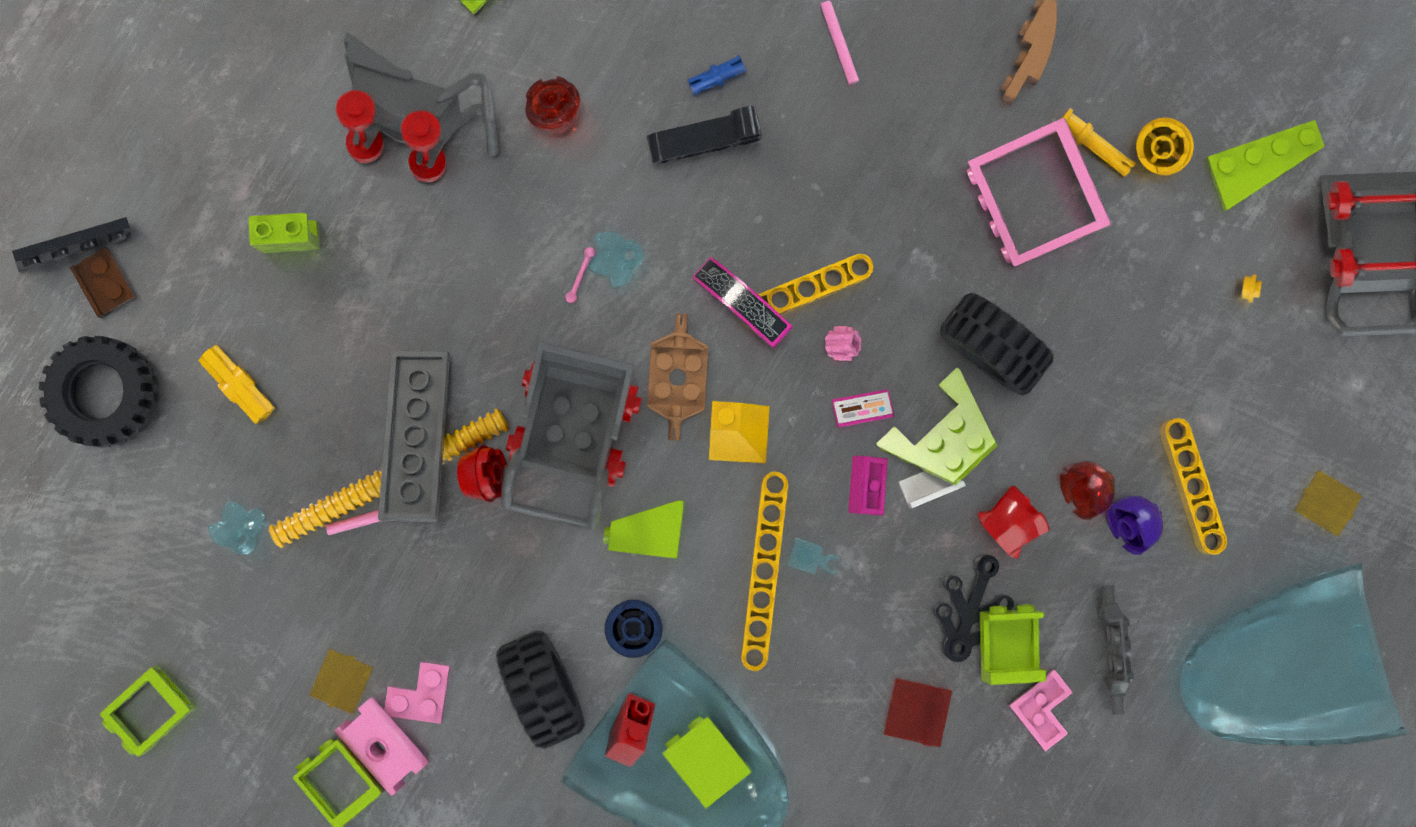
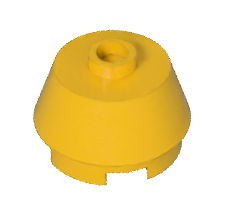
[1136,118,1194,175]

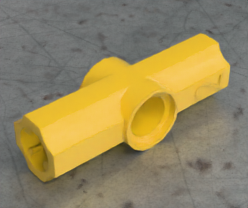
[198,344,275,425]

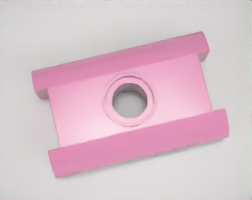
[334,696,430,796]

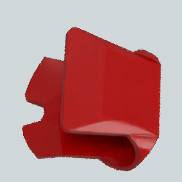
[977,486,1050,559]

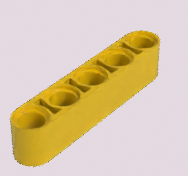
[758,254,874,315]
[1160,418,1227,555]

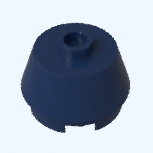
[604,600,663,658]

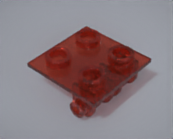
[884,678,952,747]

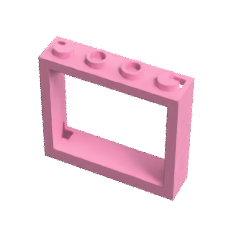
[966,118,1112,267]

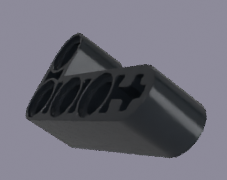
[646,106,762,165]

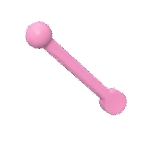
[565,247,595,303]

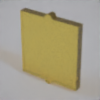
[1294,470,1362,537]
[309,649,374,714]

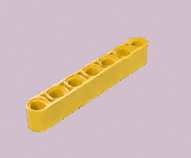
[741,472,788,671]

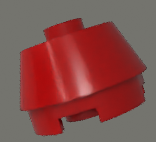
[457,445,507,502]

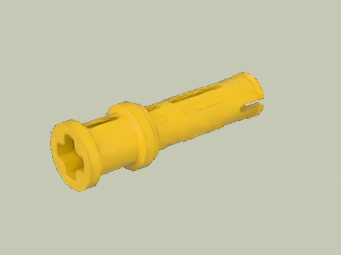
[1061,108,1136,177]

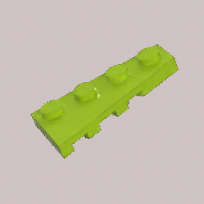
[1205,120,1325,212]

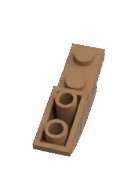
[1001,0,1057,105]

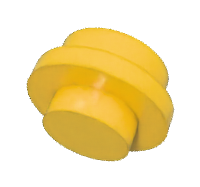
[1242,274,1262,303]

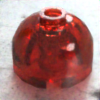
[1059,461,1115,520]

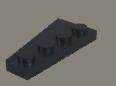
[12,217,130,272]

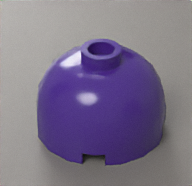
[1106,496,1163,555]

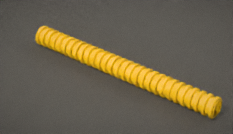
[269,408,509,548]

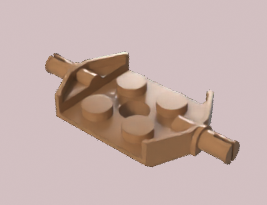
[647,313,708,440]

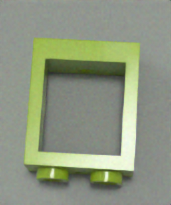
[99,665,196,757]
[292,738,385,827]

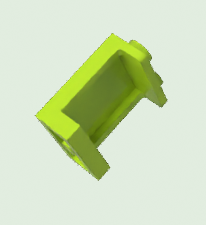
[248,213,320,253]
[980,604,1046,685]
[662,715,753,809]

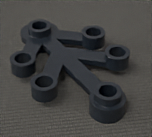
[933,554,1014,662]

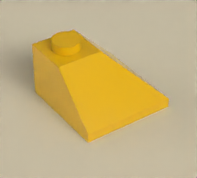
[709,401,770,463]

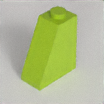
[603,500,684,559]

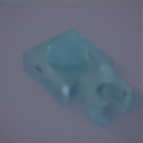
[787,538,841,574]

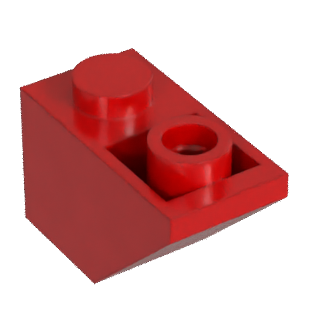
[604,693,655,767]

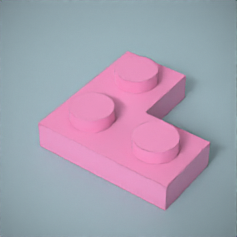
[384,662,450,724]
[1008,669,1073,751]

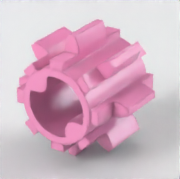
[825,326,861,361]

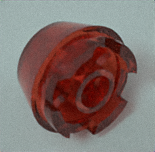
[525,76,580,134]

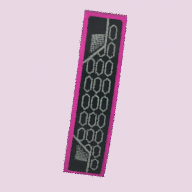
[691,257,793,349]

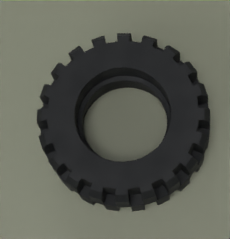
[940,293,1054,395]
[39,335,158,447]
[496,630,585,749]

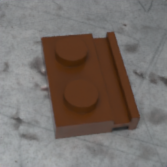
[70,247,137,318]

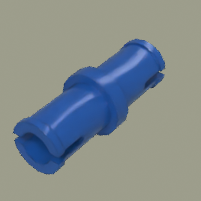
[687,55,747,96]

